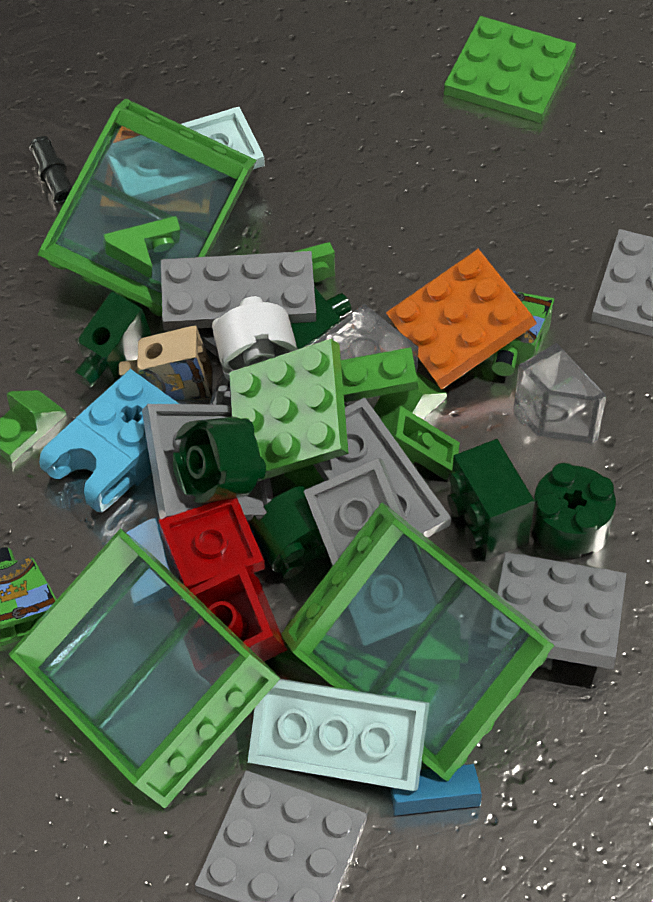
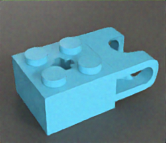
[39,369,179,512]

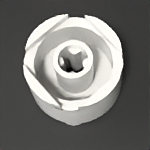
[212,296,297,381]

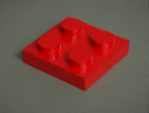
[158,497,265,590]

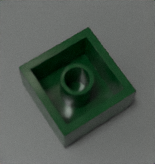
[447,439,535,561]

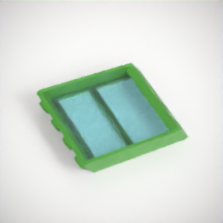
[38,99,257,317]
[281,503,555,781]
[9,528,280,808]

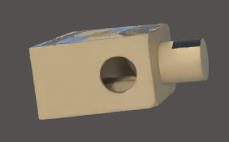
[119,325,212,400]

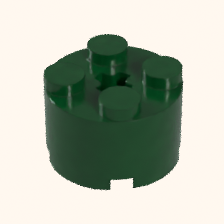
[173,417,266,503]
[531,462,616,559]
[249,485,330,579]

